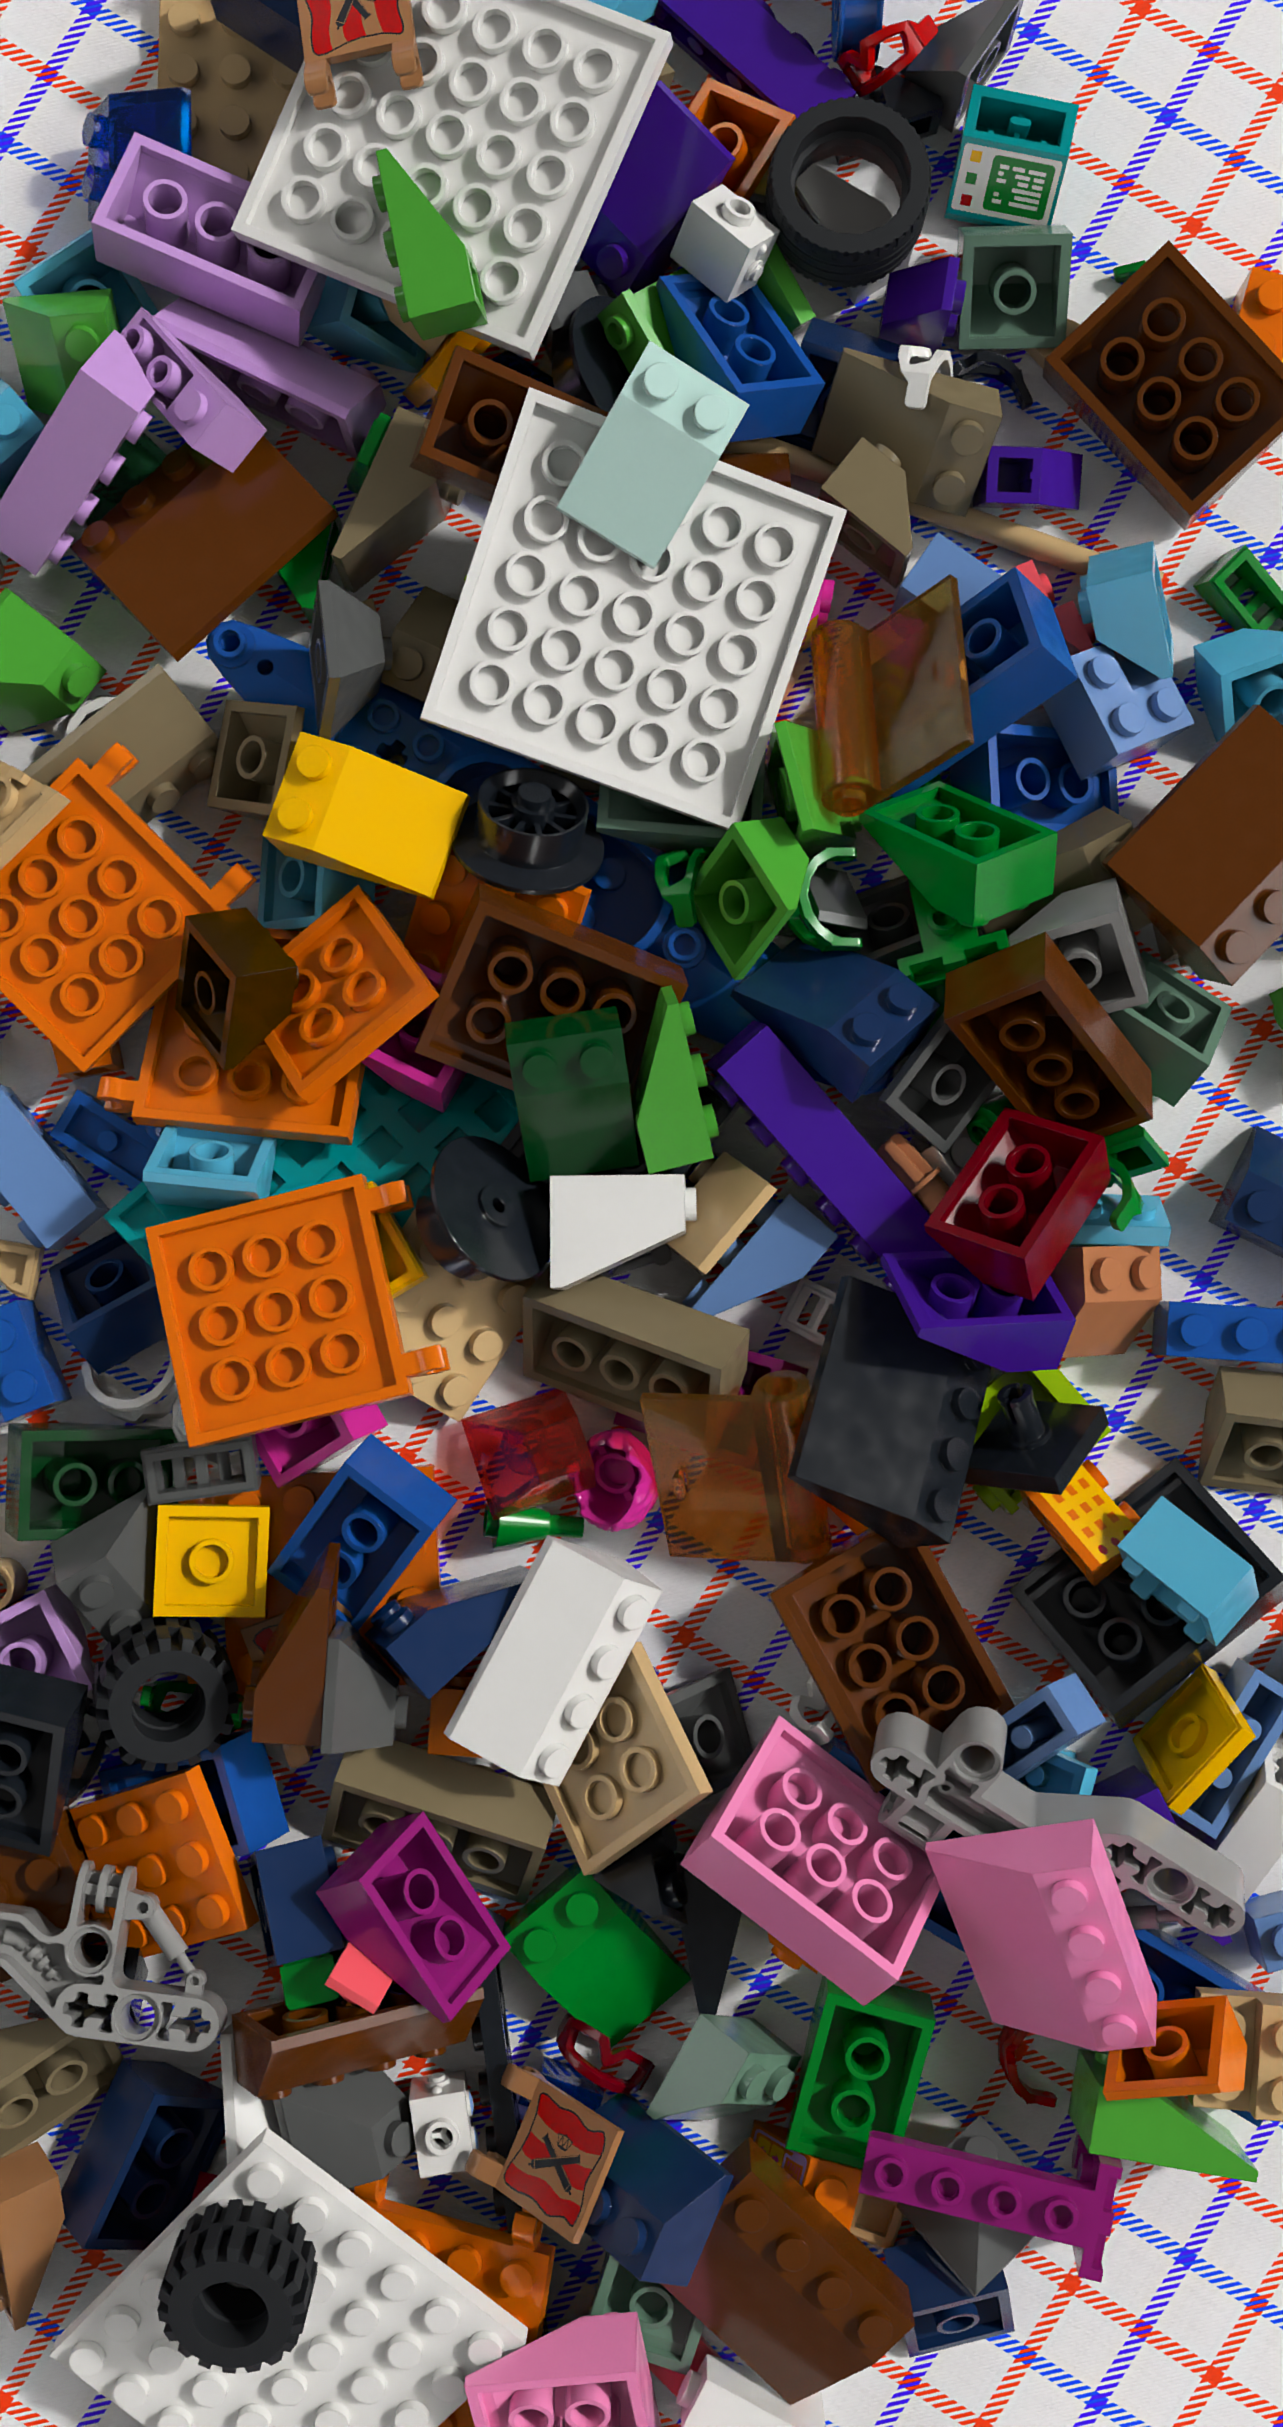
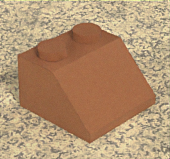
[1050,1246,1162,1358]

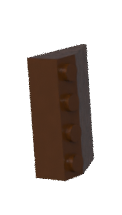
[1042,240,1283,531]
[70,435,338,662]
[1102,704,1283,986]
[414,882,689,1100]
[768,1528,1015,1793]
[661,2136,915,2405]

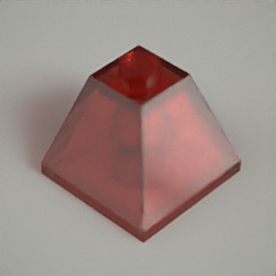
[461,1389,597,1520]

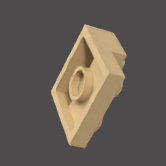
[1187,1986,1283,2122]

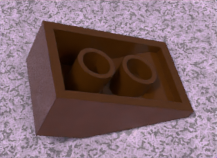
[243,1542,341,1747]

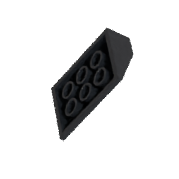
[787,1275,992,1548]
[1009,1457,1283,1730]
[0,1663,88,1857]

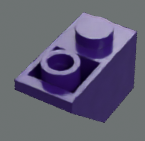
[878,256,967,356]
[973,446,1083,511]

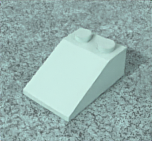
[556,341,750,570]

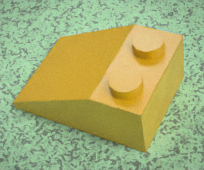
[262,731,470,900]

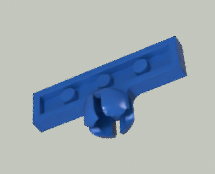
[50,1090,165,1189]

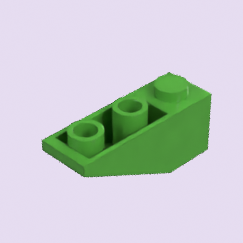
[372,148,488,341]
[631,985,719,1174]

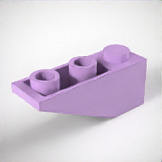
[120,307,267,473]

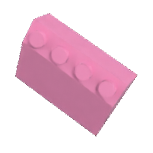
[680,1715,940,2006]
[925,1818,1157,2052]
[464,2312,662,2427]

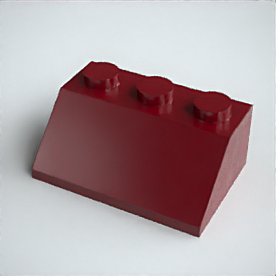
[924,1107,1111,1301]

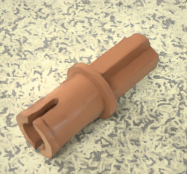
[877,1133,950,1215]

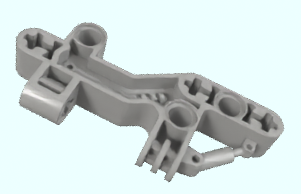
[871,1706,1245,1937]
[0,1860,228,2052]

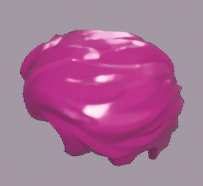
[570,1428,660,1532]

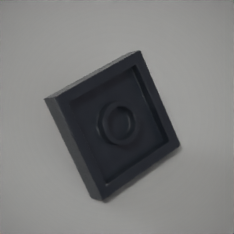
[964,1383,1109,1495]

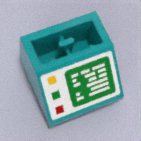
[944,84,1079,226]

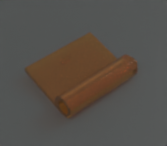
[810,574,974,817]
[640,1370,832,1564]

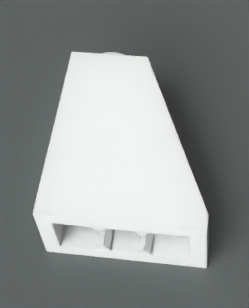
[550,1174,697,1290]
[1198,1733,1283,1903]
[676,2354,826,2427]

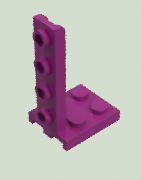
[858,2130,1123,2283]

